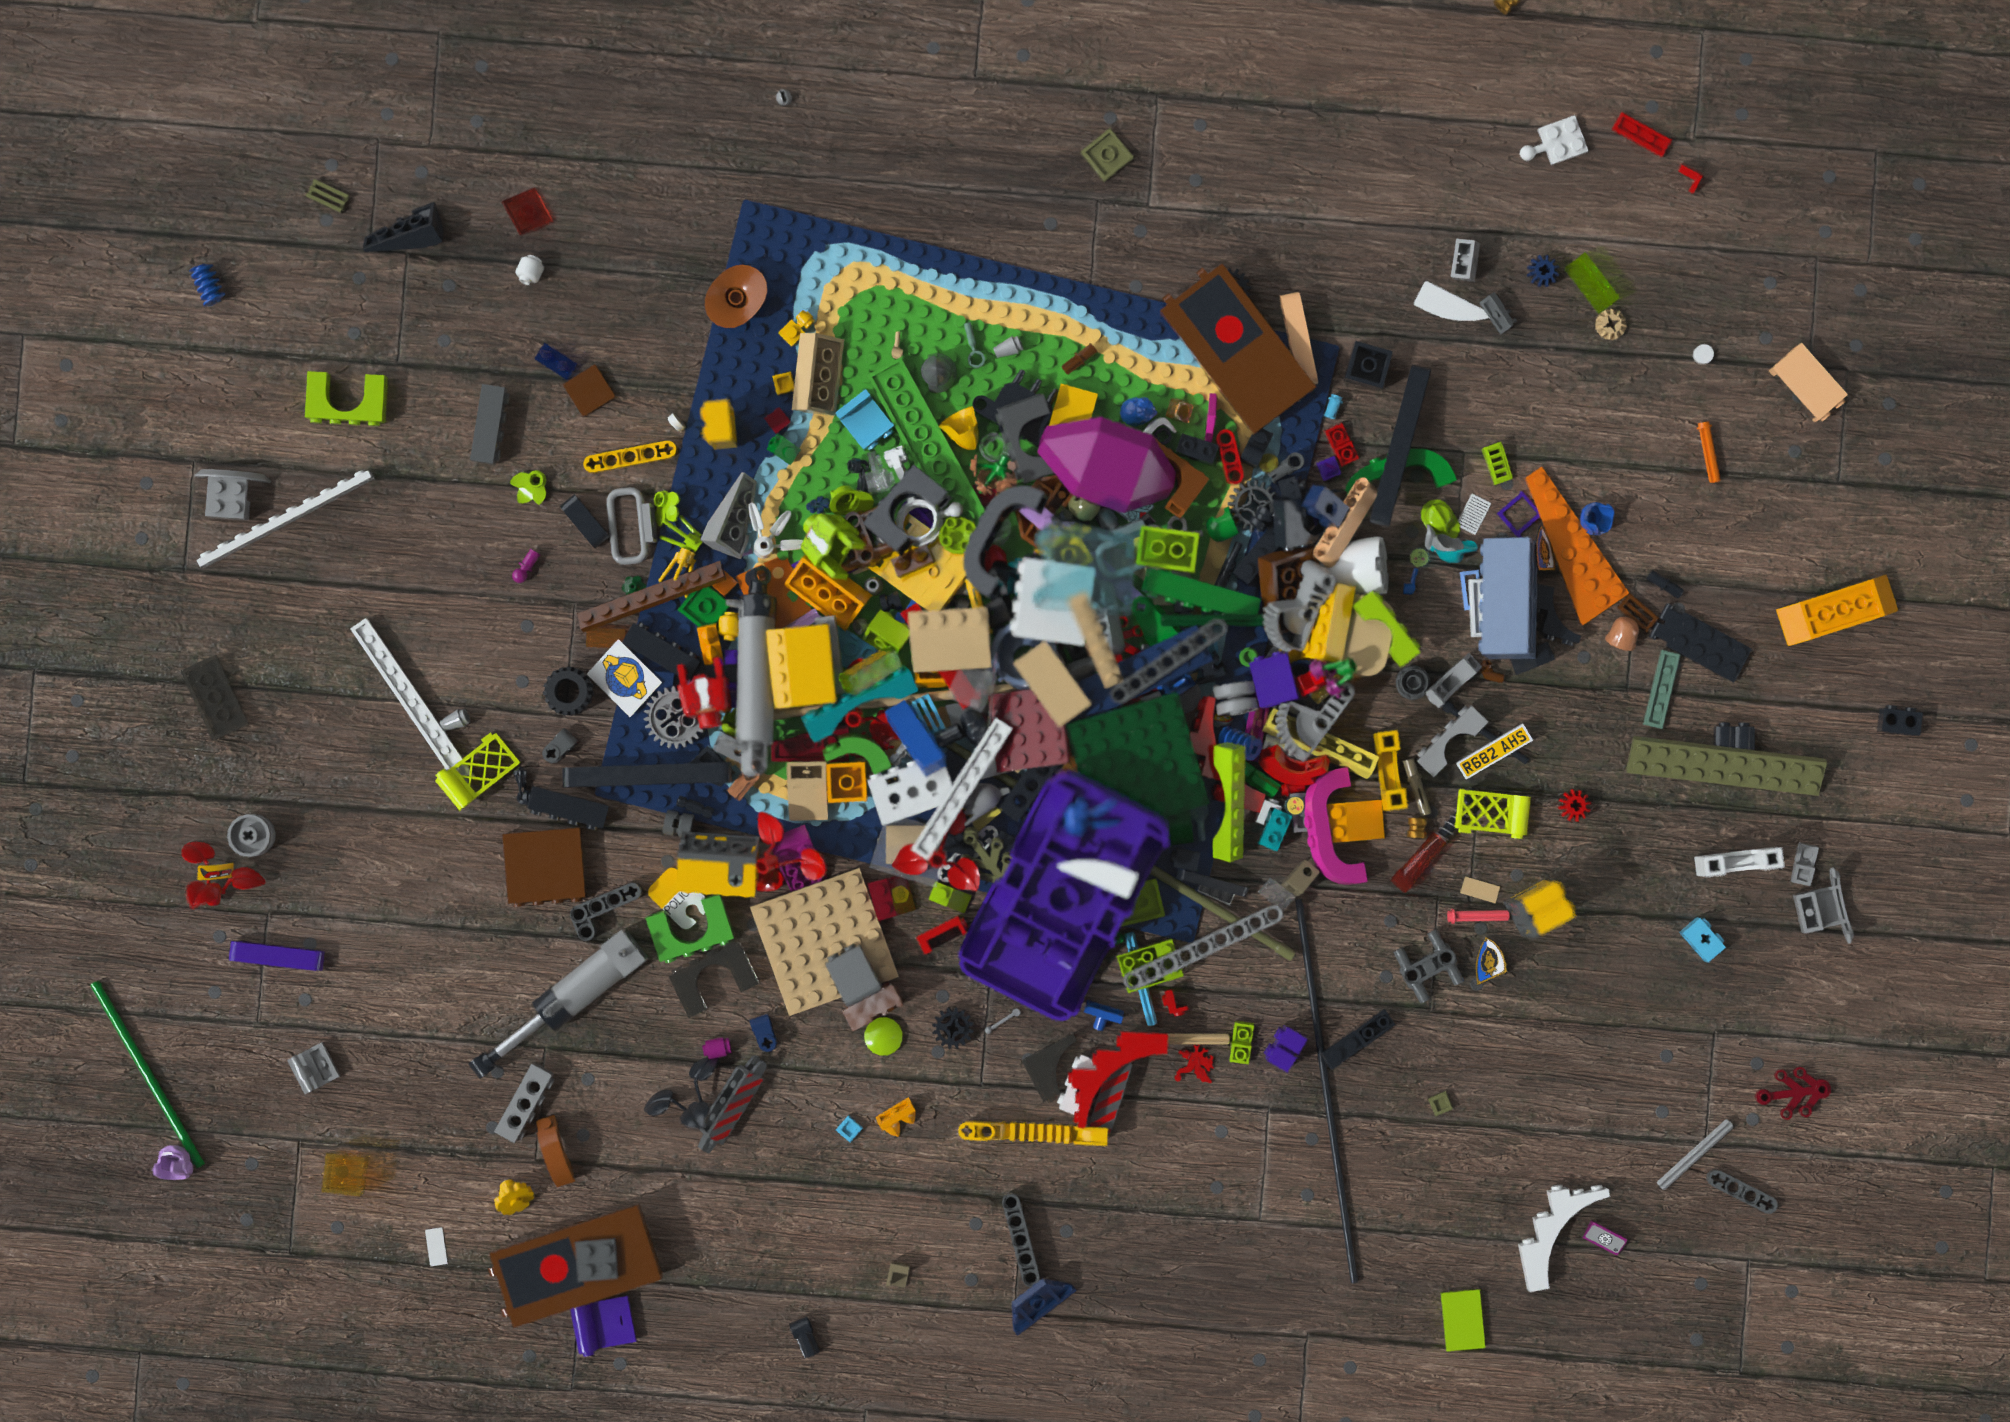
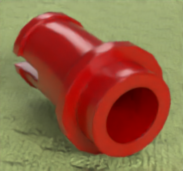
[1280,783,1305,797]

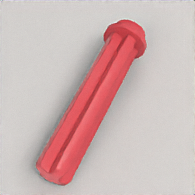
[1447,909,1510,924]

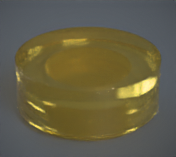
[1259,453,1278,473]

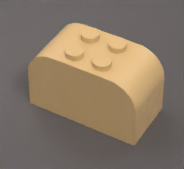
[1336,594,1395,677]

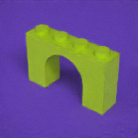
[305,371,388,426]

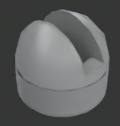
[776,89,792,106]
[852,618,869,635]

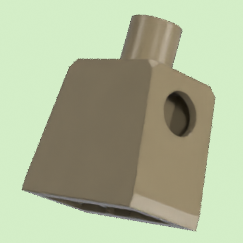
[1280,856,1320,898]

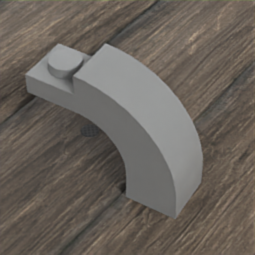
[1426,653,1482,708]

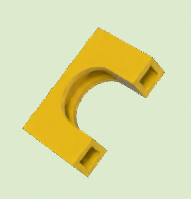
[1373,731,1408,810]

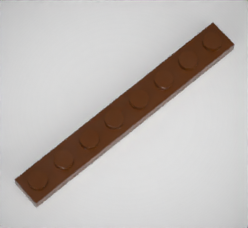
[577,561,726,633]

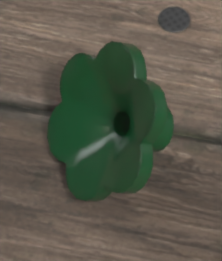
[622,576,646,595]

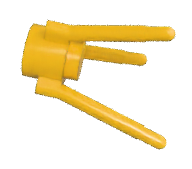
[659,548,696,598]

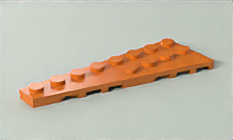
[1525,467,1629,626]

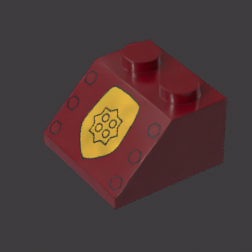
[868,873,916,921]

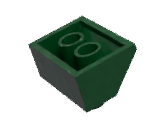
[1164,810,1194,846]

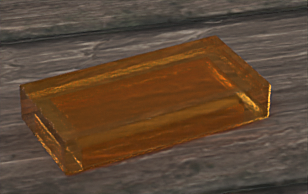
[586,628,626,648]

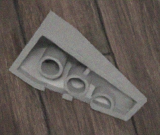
[701,472,757,559]

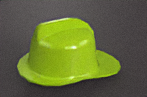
[829,485,874,515]
[1421,500,1460,539]

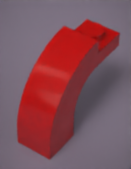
[1258,744,1330,786]

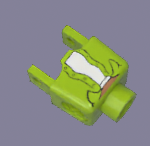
[801,513,865,580]

